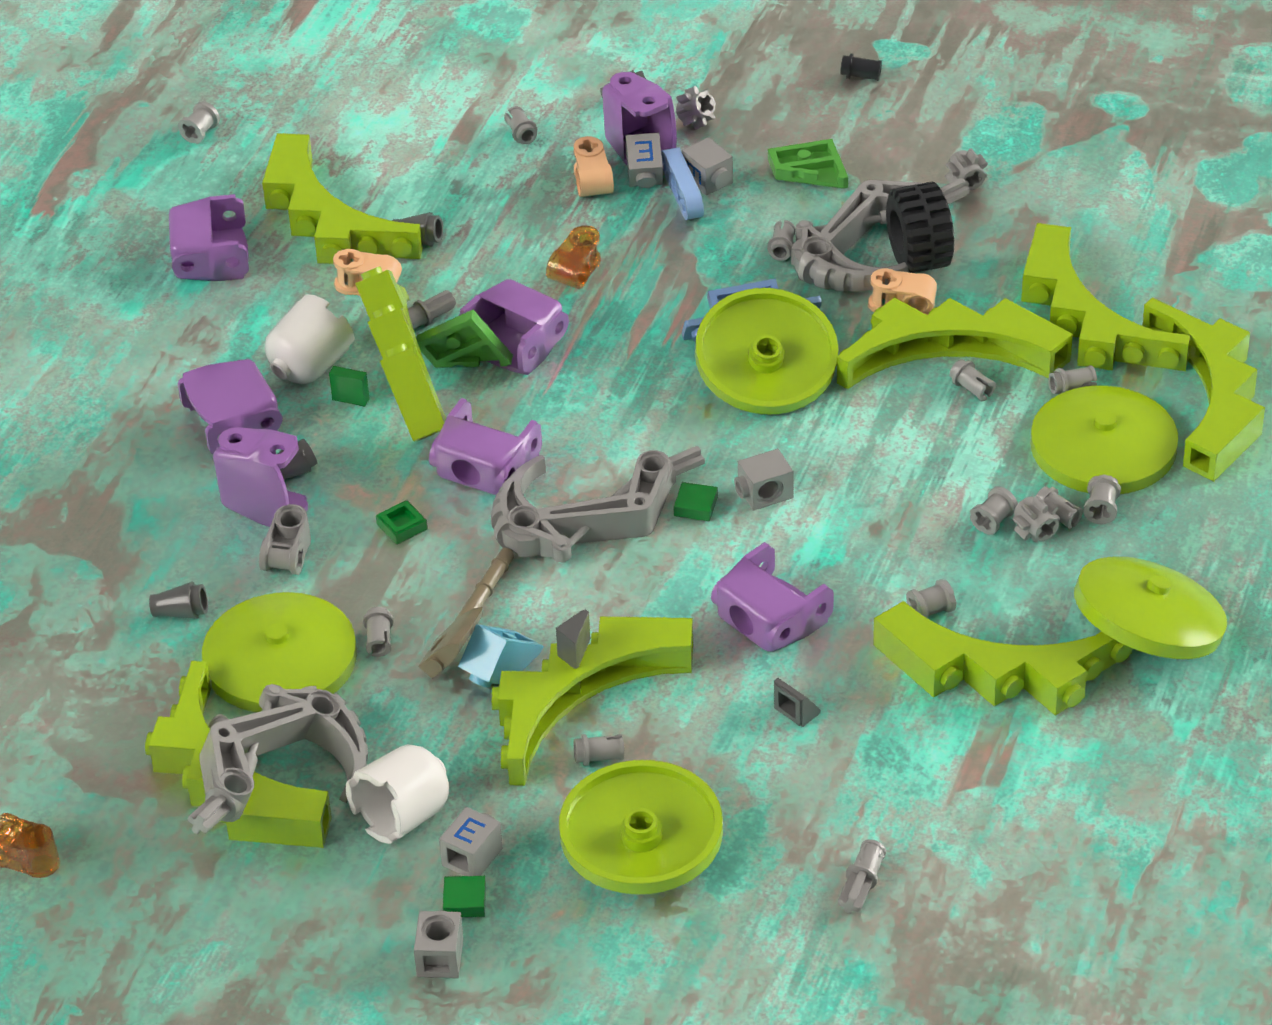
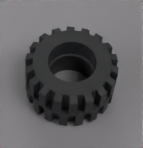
[886,181,954,273]

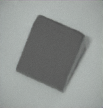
[556,609,591,669]
[774,678,821,727]

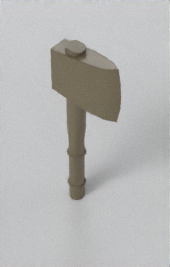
[418,548,514,679]

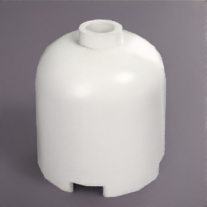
[264,294,355,384]
[346,744,449,844]

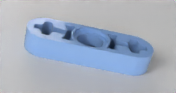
[661,147,704,220]

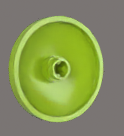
[695,288,838,415]
[1030,385,1178,494]
[1074,556,1227,659]
[202,592,357,713]
[559,760,723,894]

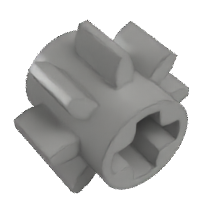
[675,86,716,129]
[945,148,988,190]
[1012,495,1060,542]

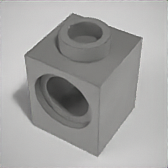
[734,448,794,511]
[414,910,464,978]

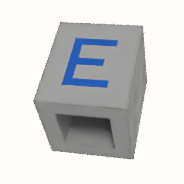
[626,133,663,188]
[682,137,733,196]
[439,807,503,876]

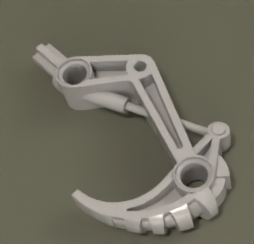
[791,178,970,292]
[491,446,705,563]
[187,684,368,835]

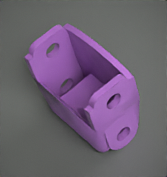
[602,72,677,165]
[169,194,249,281]
[459,279,569,375]
[178,359,283,454]
[429,398,542,495]
[213,427,308,527]
[711,542,834,652]

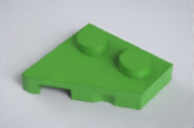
[768,139,848,189]
[416,310,513,368]

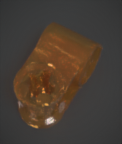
[546,225,601,289]
[0,813,60,878]

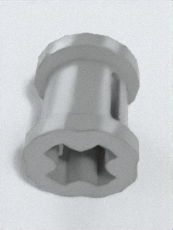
[178,101,220,144]
[1083,475,1121,524]
[970,486,1018,535]
[906,579,956,618]

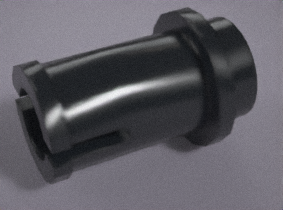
[840,53,882,81]

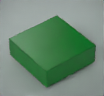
[329,366,370,407]
[673,482,718,521]
[376,500,428,545]
[443,875,486,917]

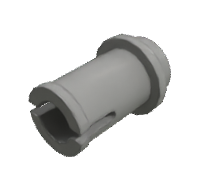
[504,106,538,144]
[767,220,796,261]
[950,359,996,401]
[1048,366,1097,395]
[1036,486,1083,529]
[363,607,394,657]
[573,734,624,766]

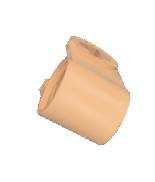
[574,136,614,197]
[333,249,402,296]
[868,268,937,315]

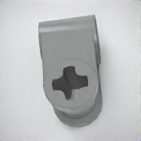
[259,504,311,575]

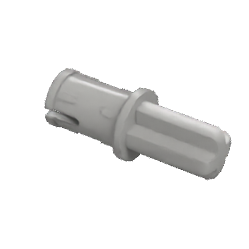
[408,290,456,329]
[838,839,886,913]

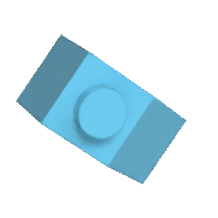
[458,624,544,688]

